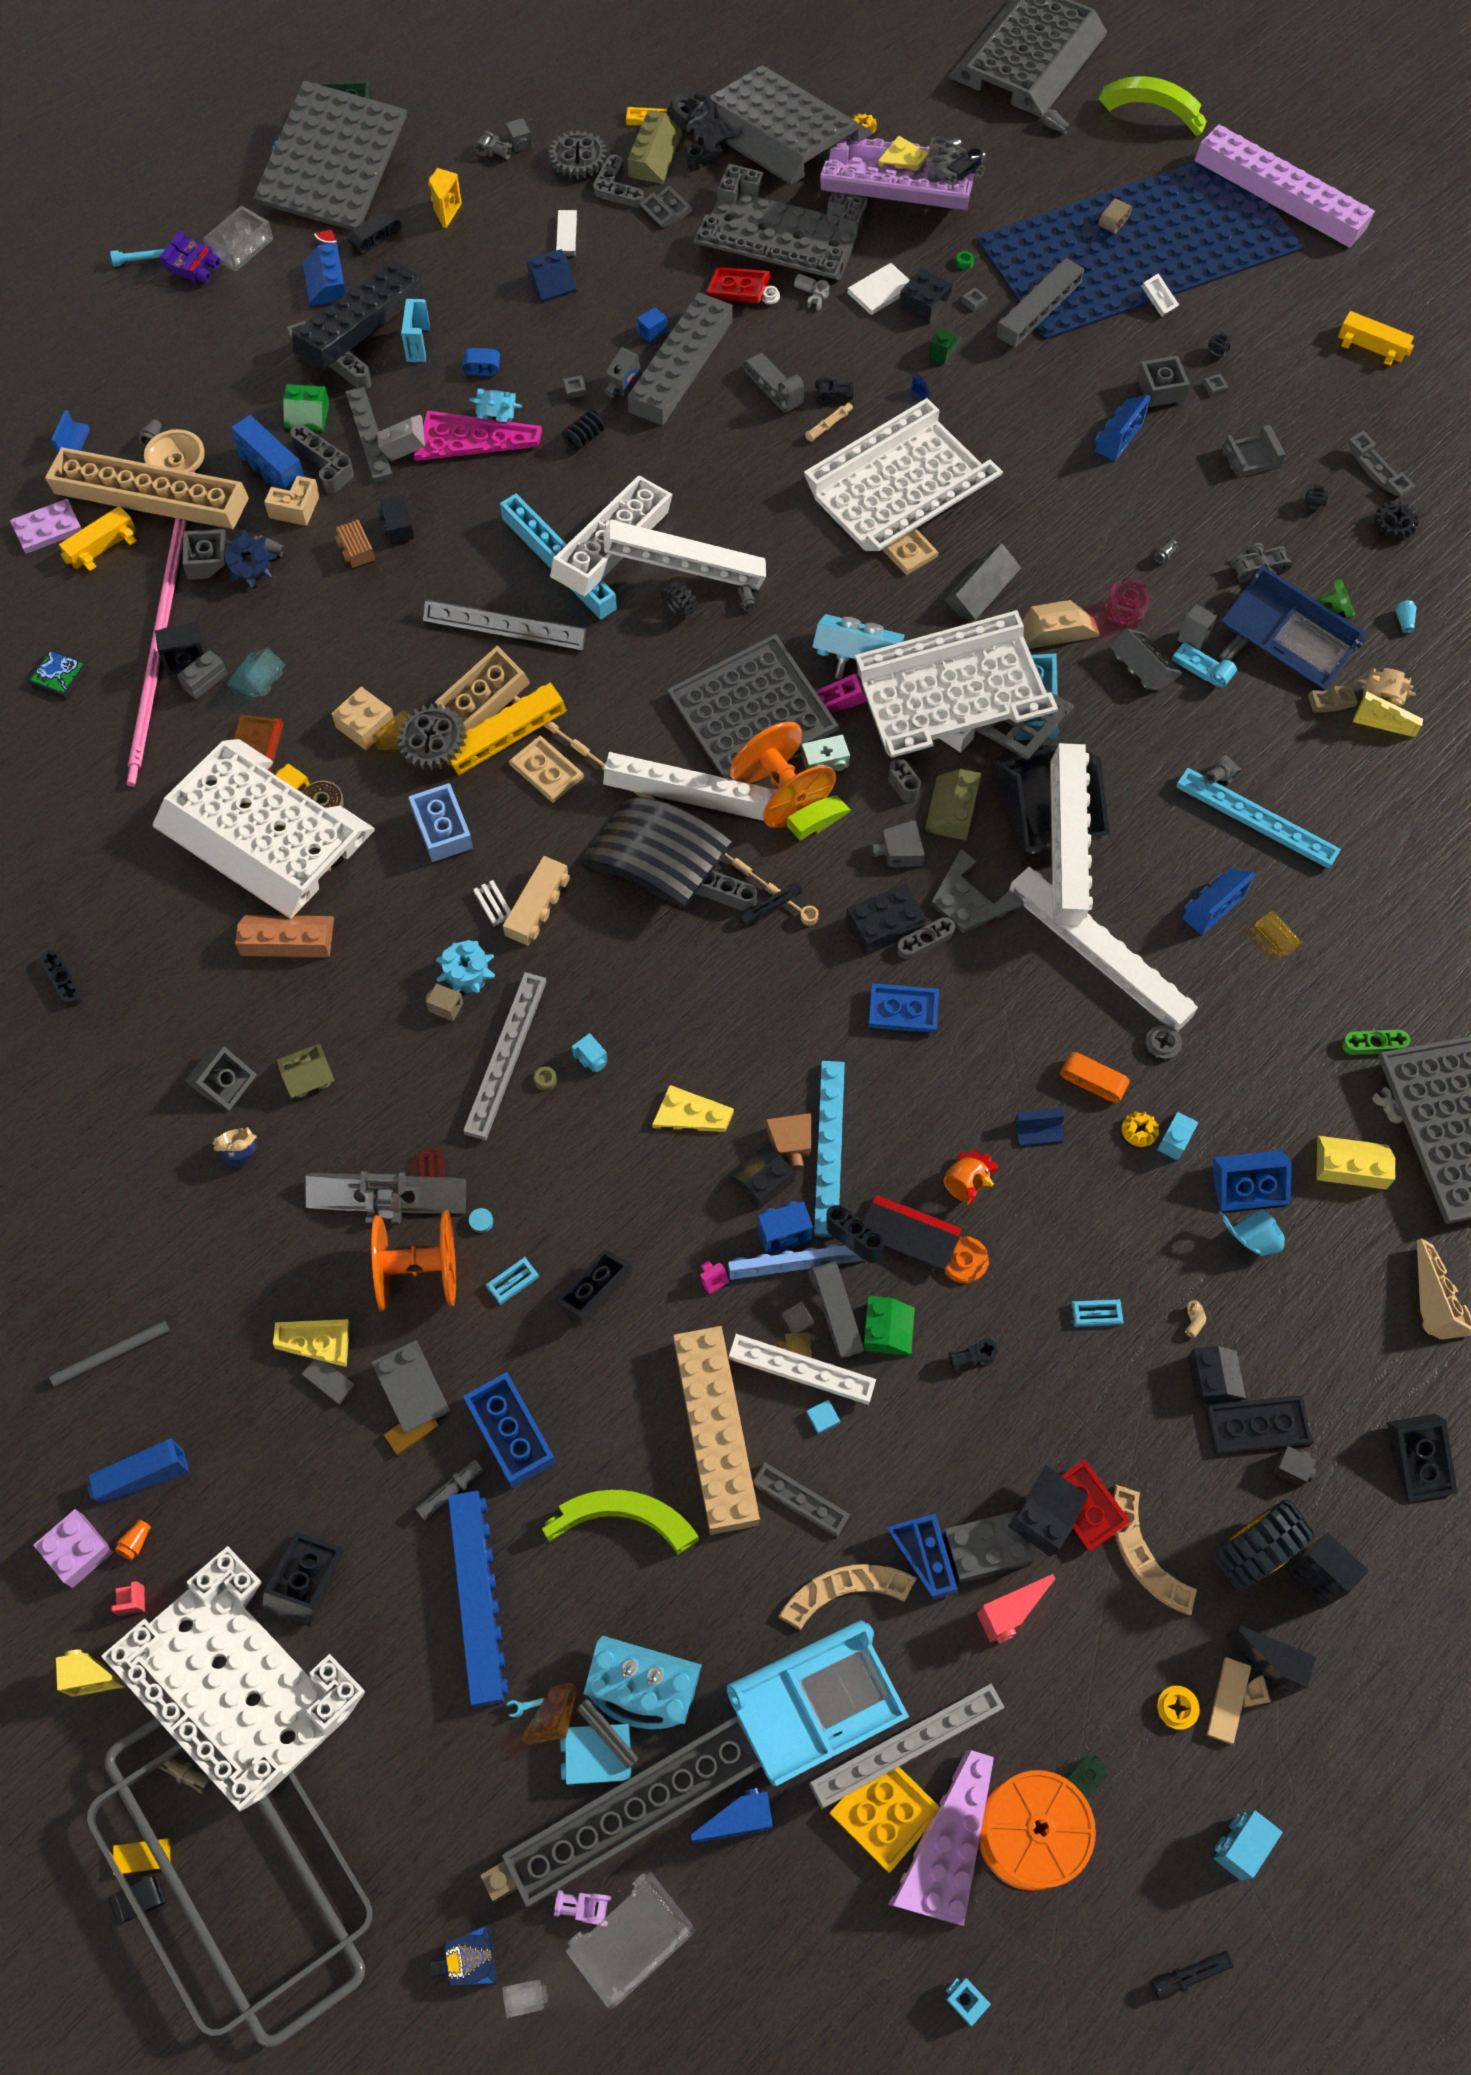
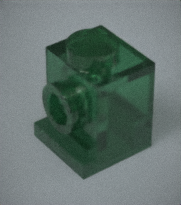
[1066,1755,1108,1799]

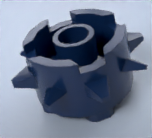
[225,530,277,587]

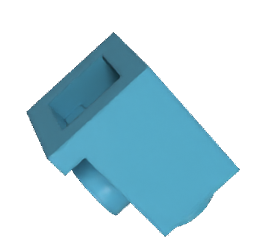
[572,1033,608,1072]
[945,1978,991,2026]

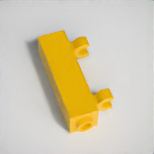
[1338,311,1414,366]
[59,506,137,571]

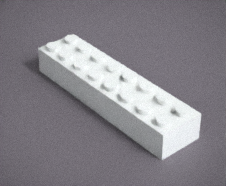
[550,476,672,596]
[1050,743,1093,926]

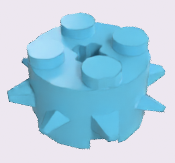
[469,389,522,422]
[436,940,495,993]

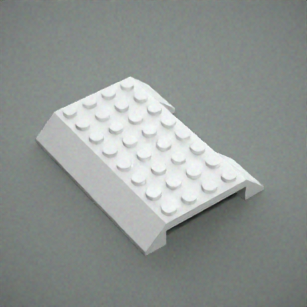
[855,610,1058,758]

